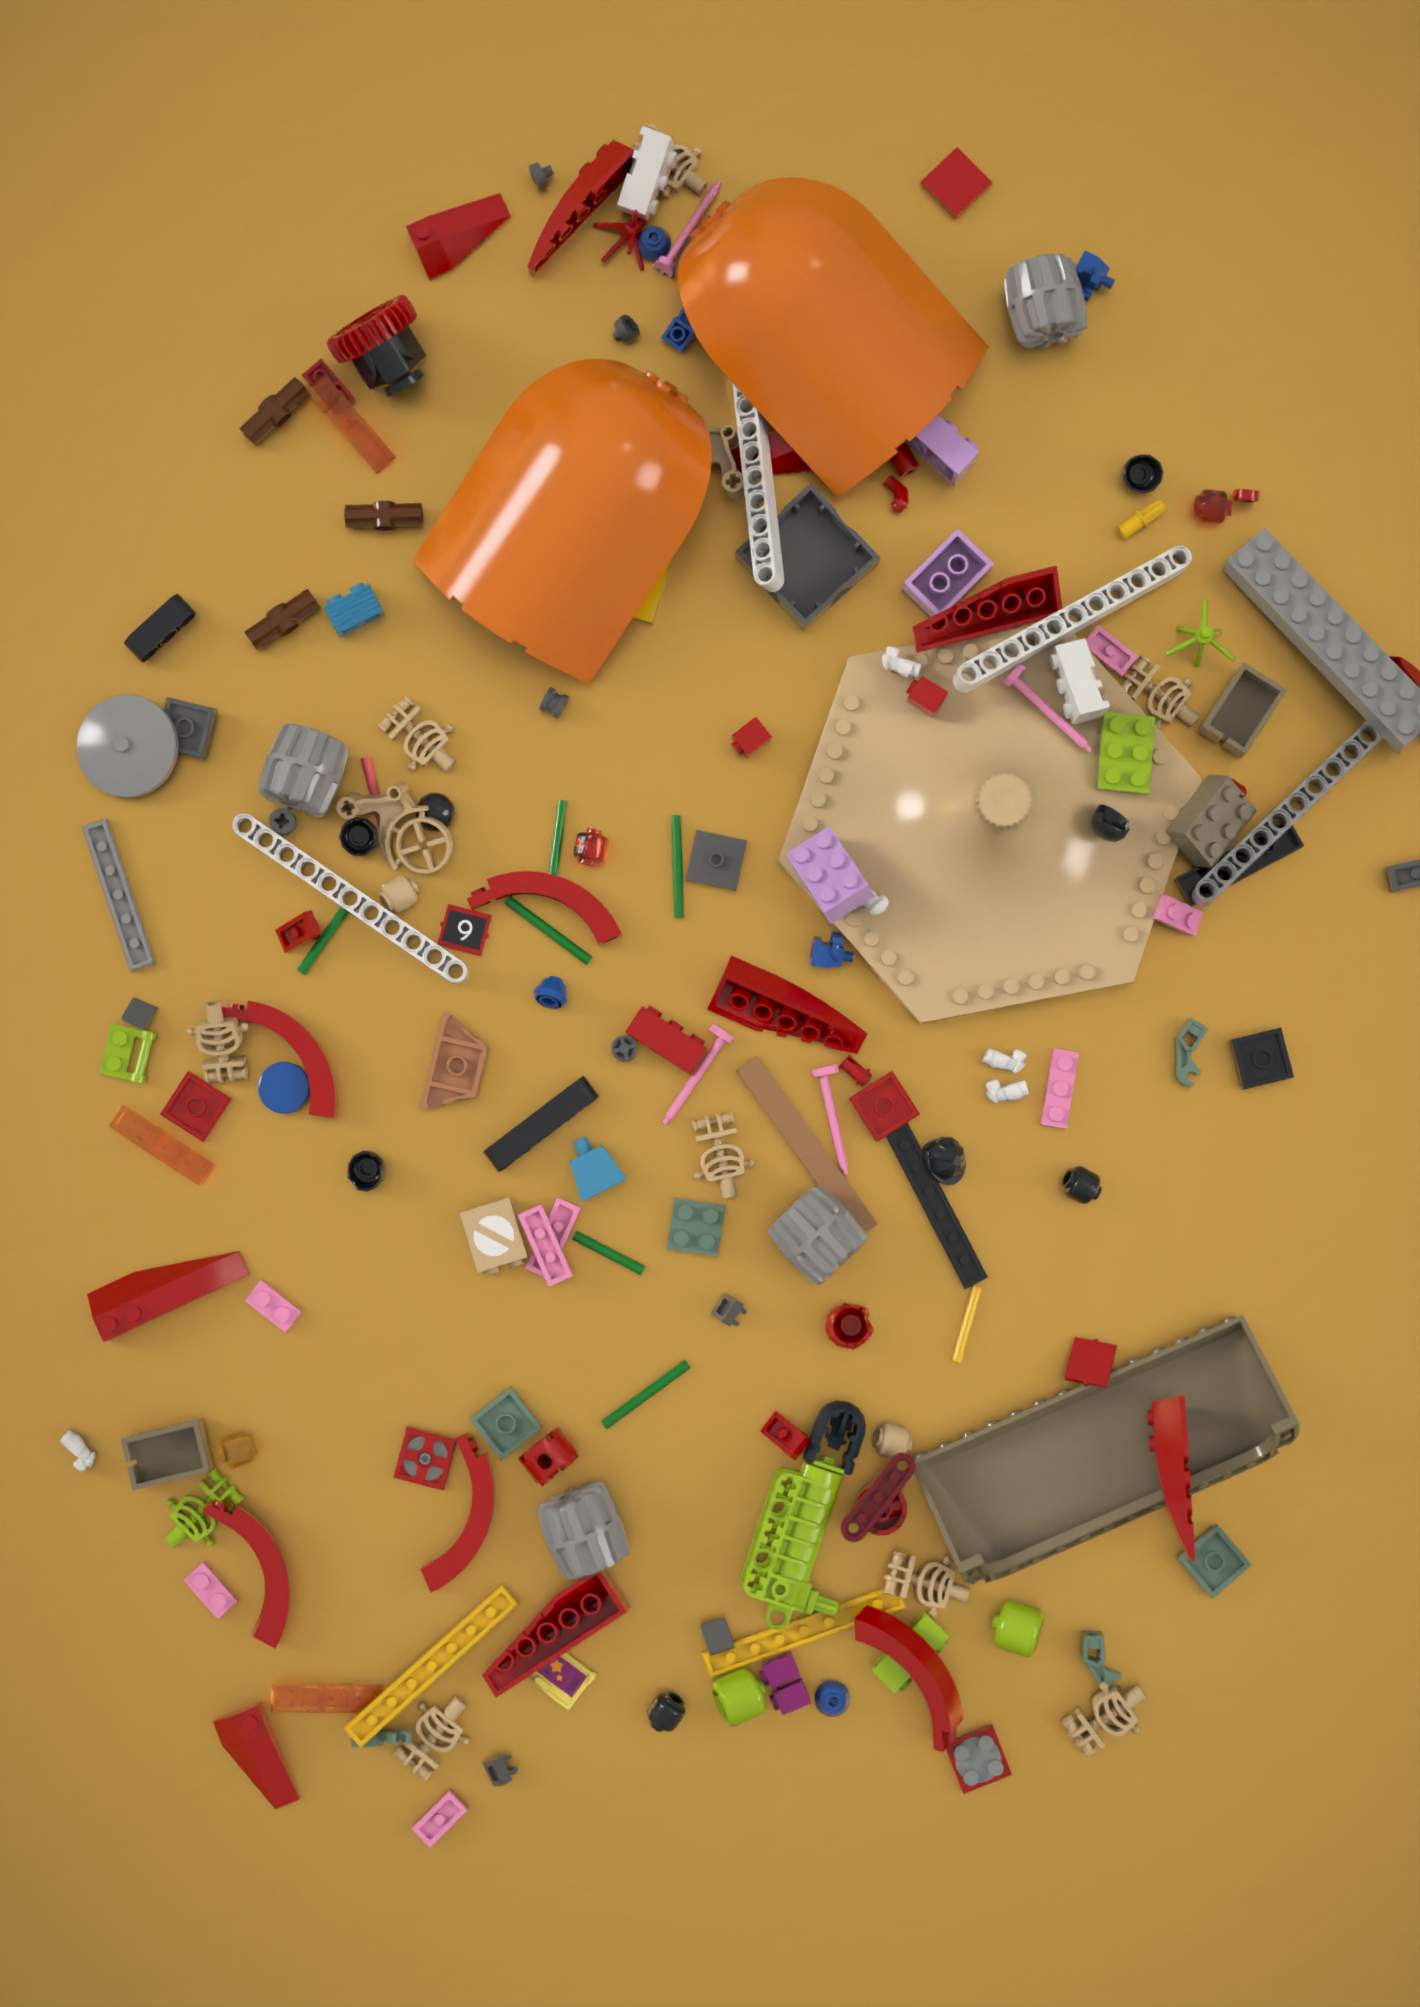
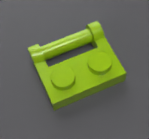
[99,1023,157,1084]

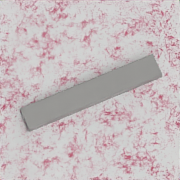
[82,818,156,972]

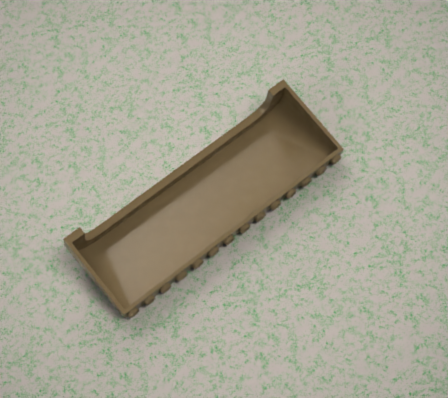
[914,1315,1299,1585]

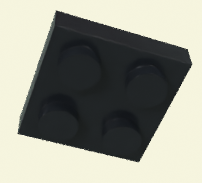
[1230,1027,1294,1090]

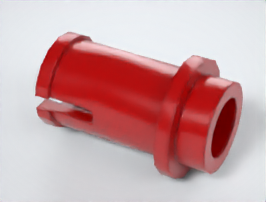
[839,1055,873,1087]

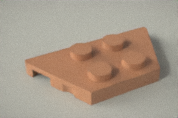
[420,1012,488,1109]

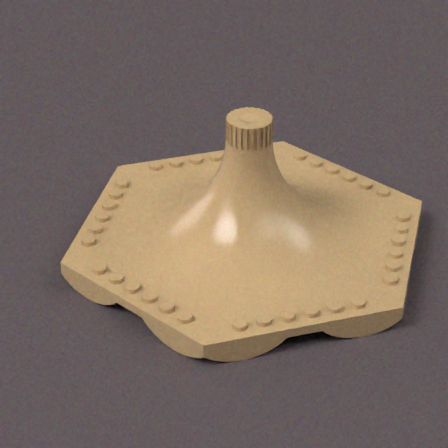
[778,621,1202,1023]

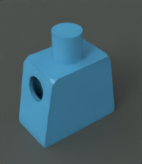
[570,1136,627,1201]

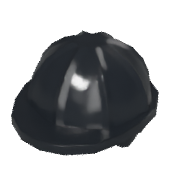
[921,1137,966,1186]

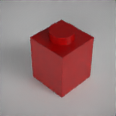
[906,676,948,718]
[731,717,772,759]

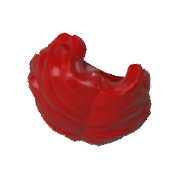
[825,1303,874,1350]

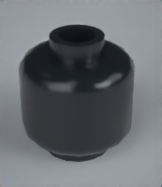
[1061,1166,1102,1204]
[647,1692,686,1732]

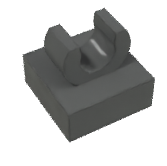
[711,1293,747,1327]
[482,1755,518,1787]

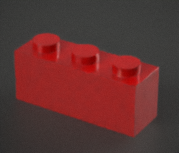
[625,1005,707,1075]

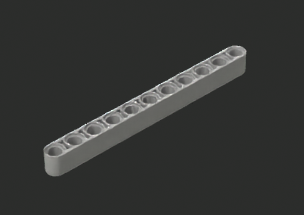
[1192,721,1384,907]

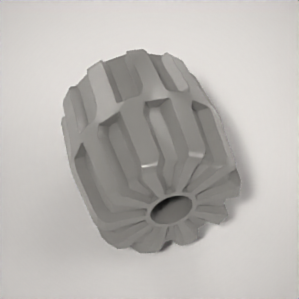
[1004,254,1088,348]
[258,724,348,817]
[768,1185,868,1285]
[537,1482,629,1579]

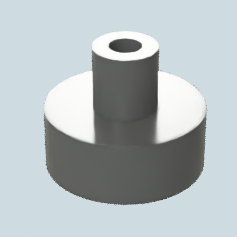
[528,162,554,190]
[613,315,640,342]

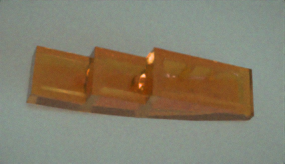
[305,375,395,473]
[109,1104,214,1185]
[271,1683,382,1713]

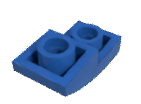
[661,307,696,352]

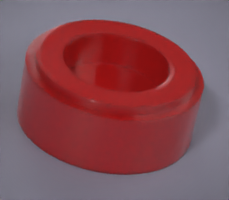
[1233,489,1259,503]

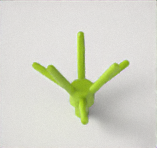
[1166,598,1235,667]

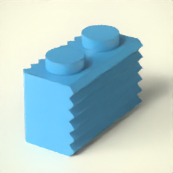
[323,583,385,637]

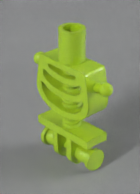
[164,1468,245,1548]

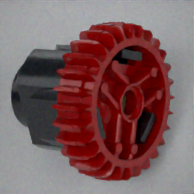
[327,295,427,397]

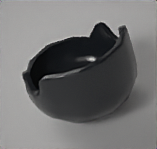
[1122,454,1163,493]
[416,793,455,832]
[1091,804,1130,842]
[339,818,379,856]
[347,1151,386,1192]

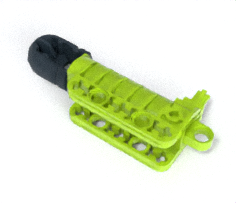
[740,1401,866,1630]

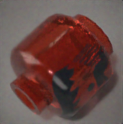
[1194,489,1232,524]
[573,828,609,867]

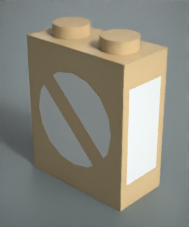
[460,1197,529,1276]

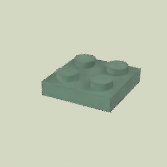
[667,1198,726,1257]
[469,1387,543,1461]
[1177,1524,1251,1599]

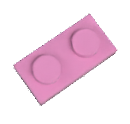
[1086,625,1138,677]
[1153,894,1204,936]
[245,1280,302,1333]
[184,1561,239,1619]
[412,1790,468,1848]

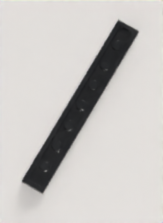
[885,1122,988,1289]

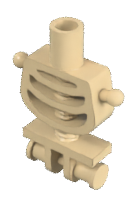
[633,124,708,197]
[1120,655,1200,729]
[376,695,456,772]
[187,1000,249,1083]
[692,1111,755,1199]
[882,1551,970,1618]
[1061,1682,1148,1757]
[392,1696,469,1782]

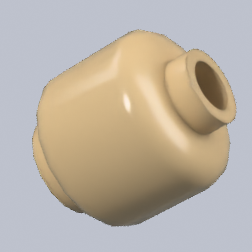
[379,875,419,913]
[872,1423,913,1458]

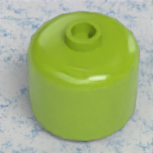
[992,1600,1044,1658]
[712,1668,766,1727]

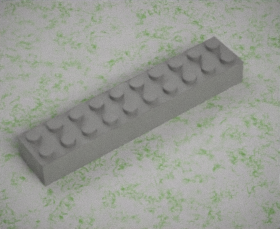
[1223,528,1420,754]

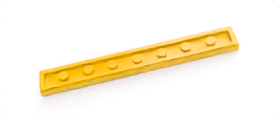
[702,1583,907,1678]
[343,1584,519,1748]

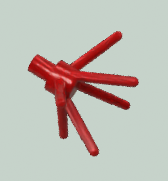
[593,210,646,270]

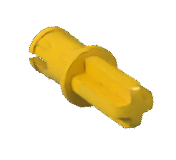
[1116,499,1166,539]

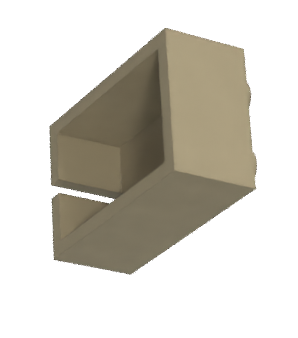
[1198,662,1287,759]
[1165,774,1257,868]
[121,1418,214,1490]

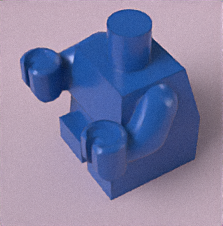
[1075,250,1115,302]
[809,932,854,968]

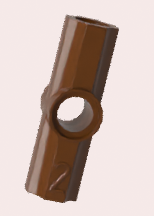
[239,377,311,446]
[344,500,423,531]
[245,589,321,651]

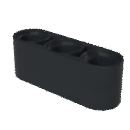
[124,594,196,663]

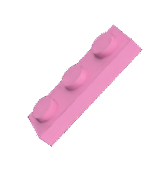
[1040,1049,1079,1129]
[526,1198,581,1277]
[518,1204,573,1286]

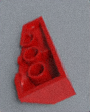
[406,193,511,281]
[213,1701,300,1809]

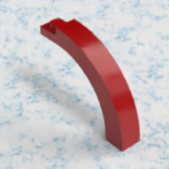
[467,871,622,946]
[222,1000,338,1119]
[421,1432,495,1593]
[202,1499,289,1649]
[854,1605,963,1752]

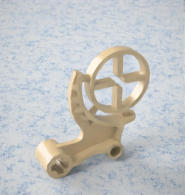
[701,415,745,500]
[336,781,453,874]

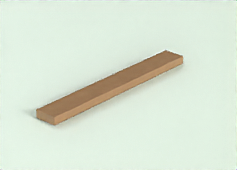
[737,1056,877,1232]

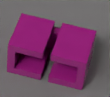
[759,1651,811,1716]

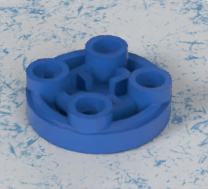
[258,1062,310,1114]

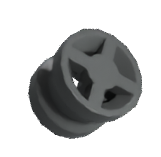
[539,687,569,719]
[269,808,297,836]
[611,1036,637,1062]

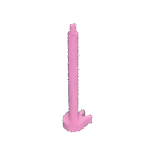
[653,180,722,279]
[1003,664,1092,752]
[662,1023,735,1125]
[812,1064,848,1176]

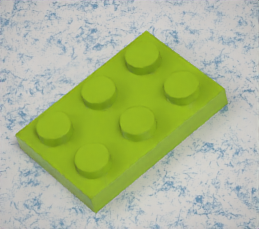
[1096,712,1155,795]

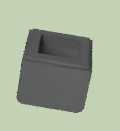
[121,997,157,1031]
[701,1618,735,1656]

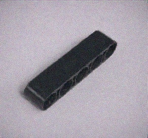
[483,1076,599,1173]

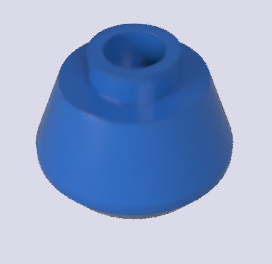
[637,226,671,260]
[533,976,568,1009]
[815,1681,850,1717]

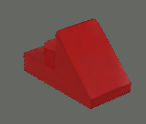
[275,910,322,953]
[760,1411,811,1461]

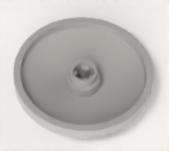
[77,695,179,798]

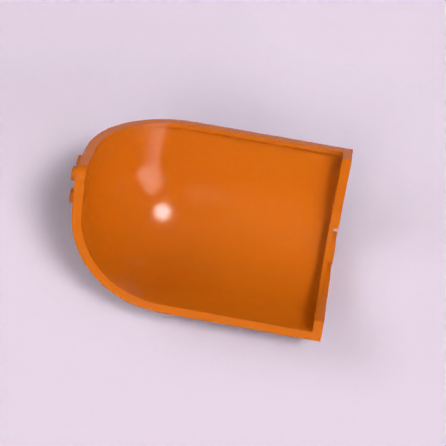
[678,177,989,498]
[413,359,712,684]

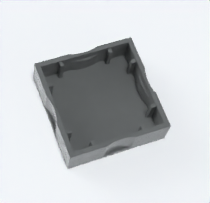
[735,483,880,632]

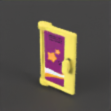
[526,1652,597,1711]

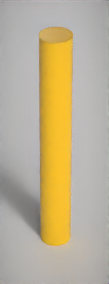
[952,1285,982,1363]

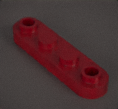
[840,1452,916,1542]

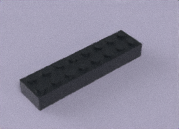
[1174,821,1304,907]

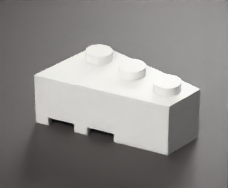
[617,126,677,221]
[1050,638,1110,725]

